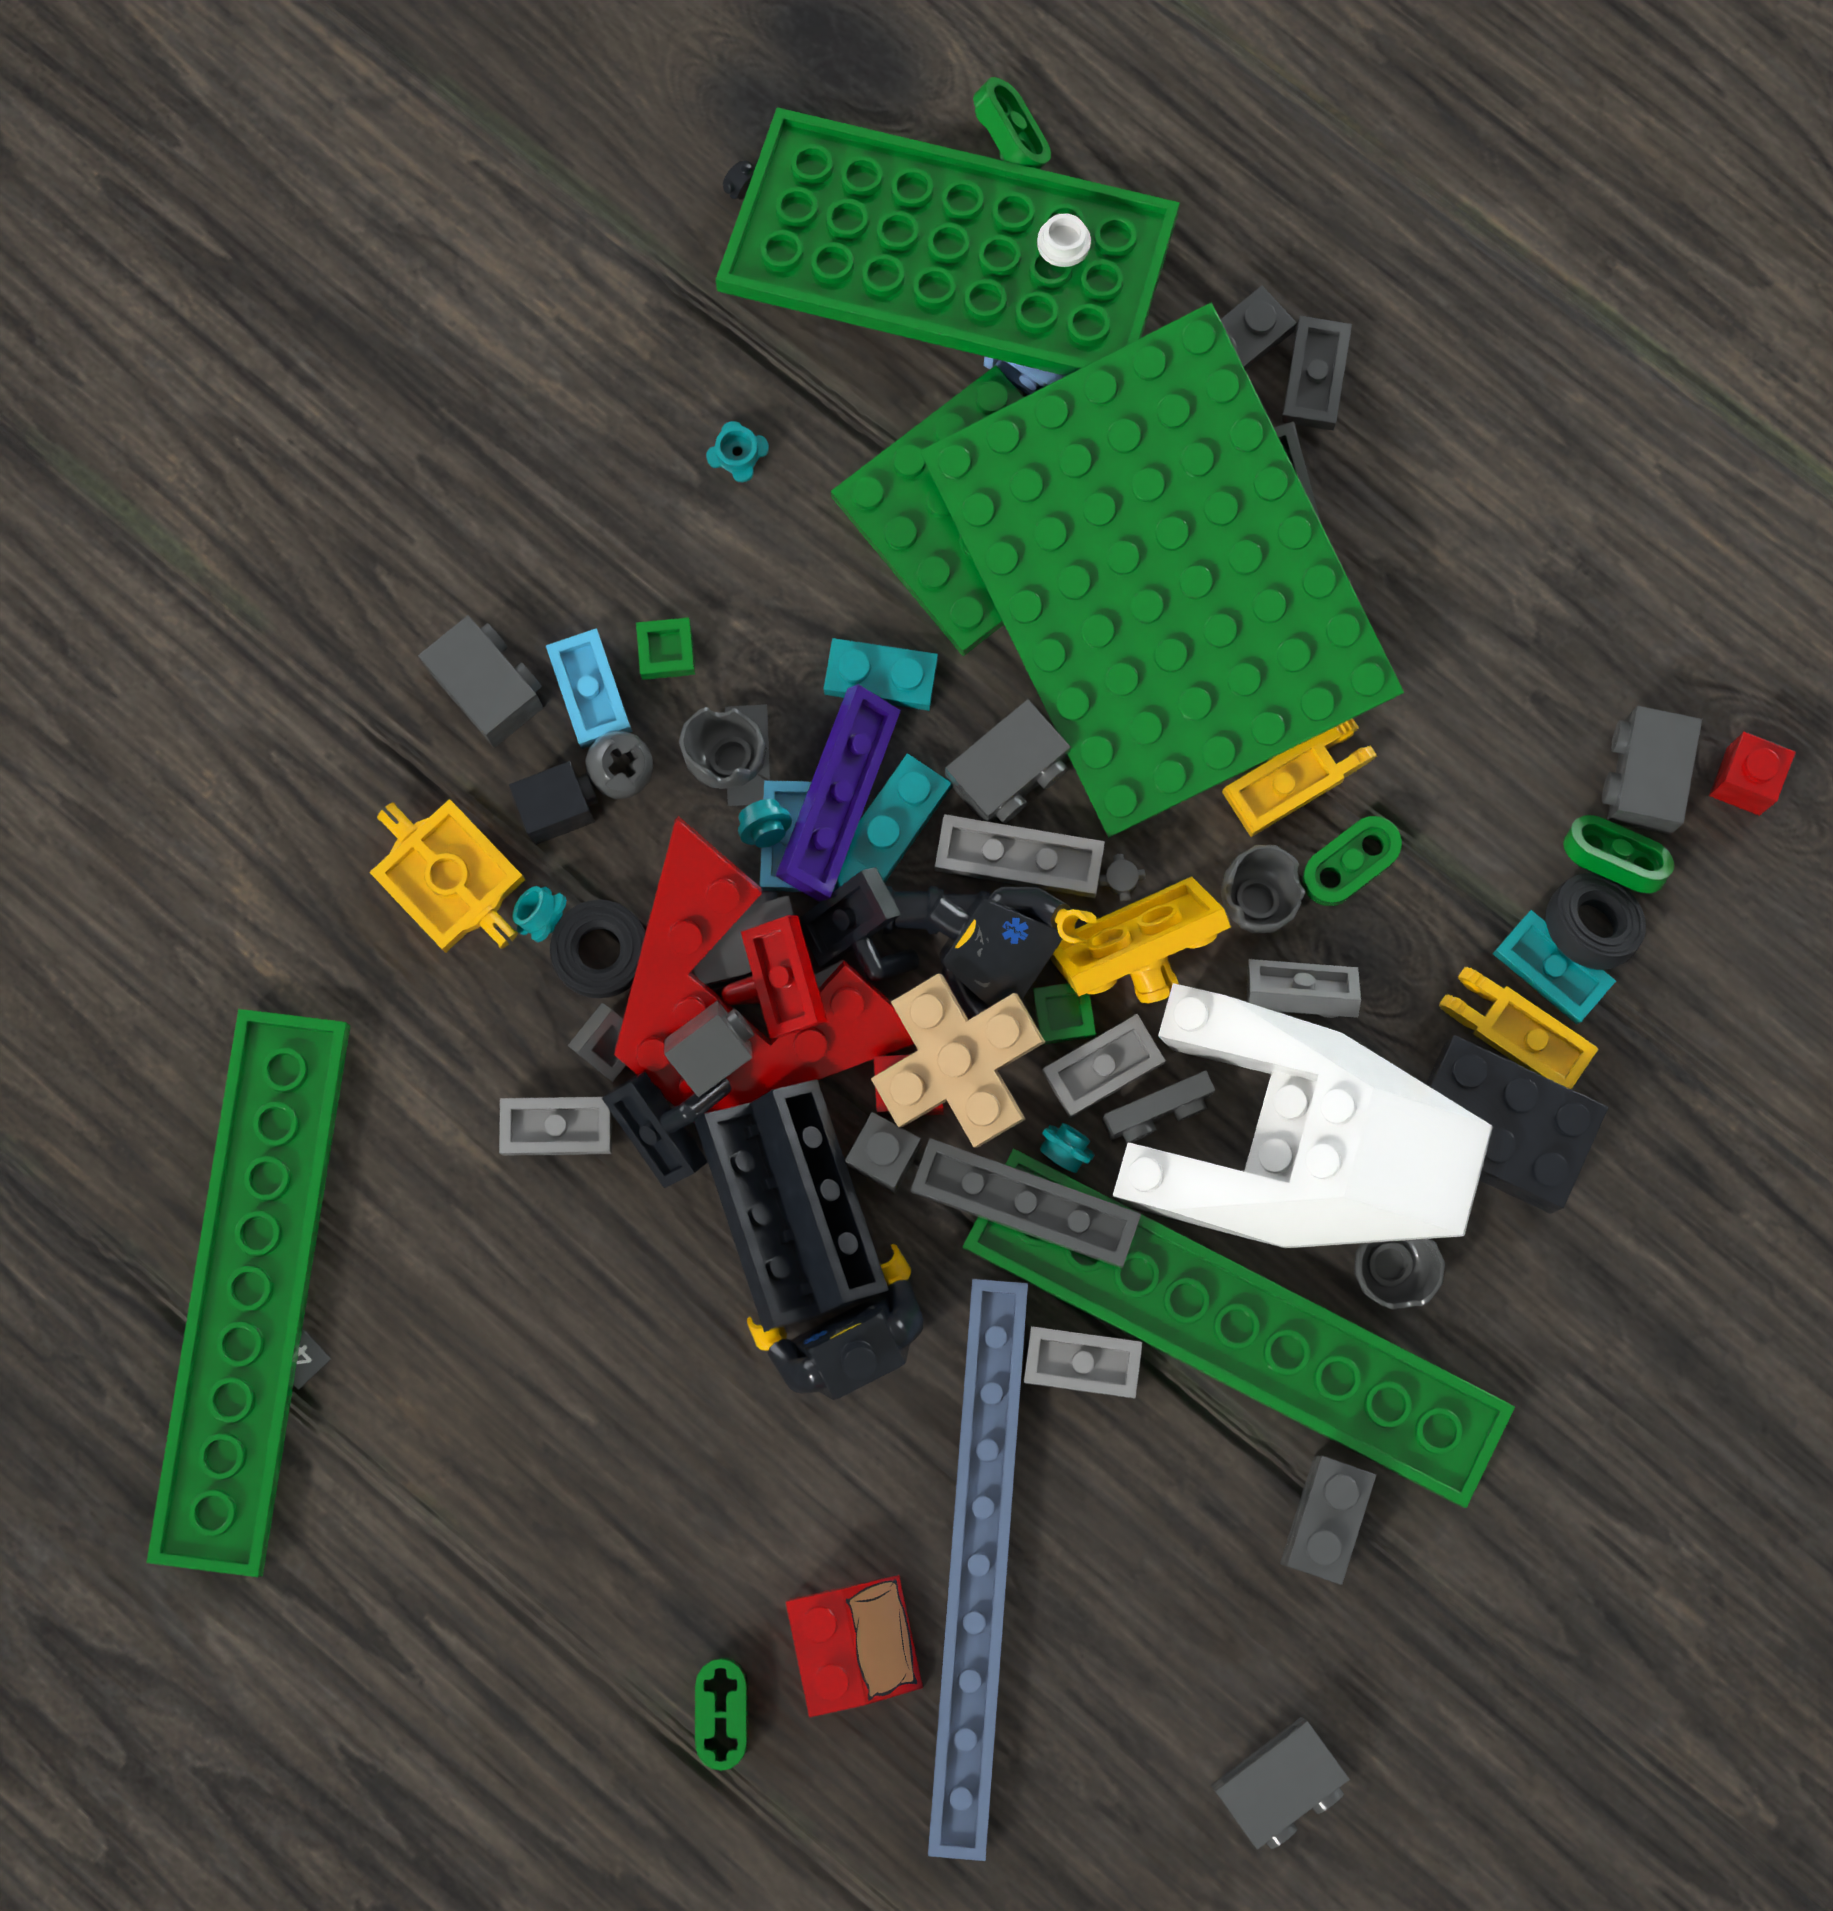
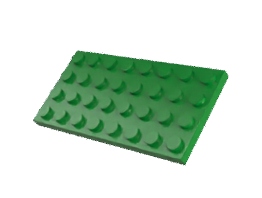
[716,107,1180,376]

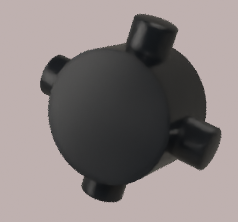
[723,161,755,200]

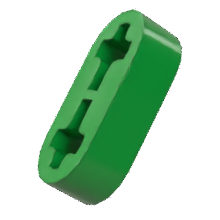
[695,1657,748,1771]

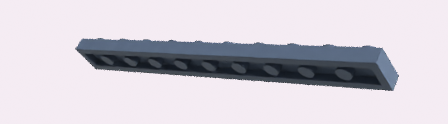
[928,1279,1028,1861]

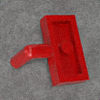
[722,915,827,1038]

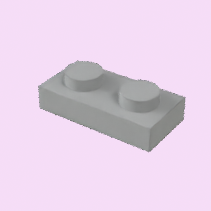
[1247,959,1361,1018]
[1042,1014,1166,1118]
[499,1097,612,1156]
[1023,1326,1142,1399]

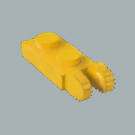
[1222,719,1377,837]
[1439,967,1598,1089]

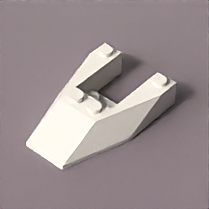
[1113,983,1493,1248]

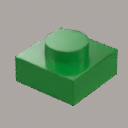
[636,617,696,680]
[1033,983,1096,1045]

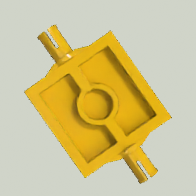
[369,799,526,953]

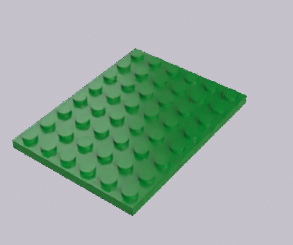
[920,302,1404,838]

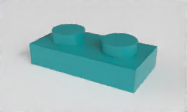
[824,638,938,711]
[1492,910,1616,1025]

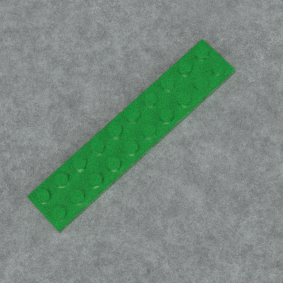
[146,1009,351,1577]
[963,1148,1515,1508]

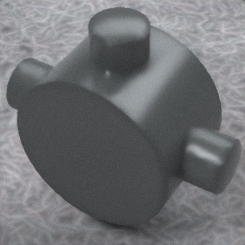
[1098,854,1146,901]

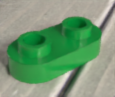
[973,77,1051,169]
[1563,815,1674,893]
[1302,816,1402,906]

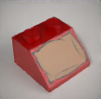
[786,1575,923,1718]

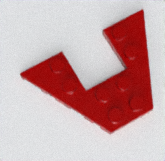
[614,816,914,1123]

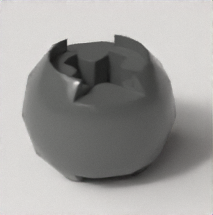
[585,731,653,799]

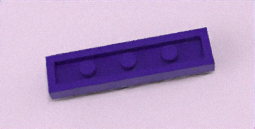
[775,684,901,902]

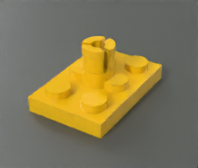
[1050,876,1231,1003]

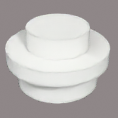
[1037,214,1091,267]

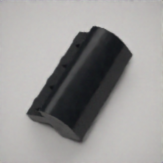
[694,1079,889,1332]

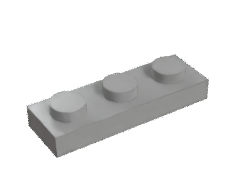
[935,814,1105,898]

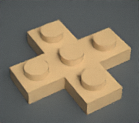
[871,973,1045,1147]

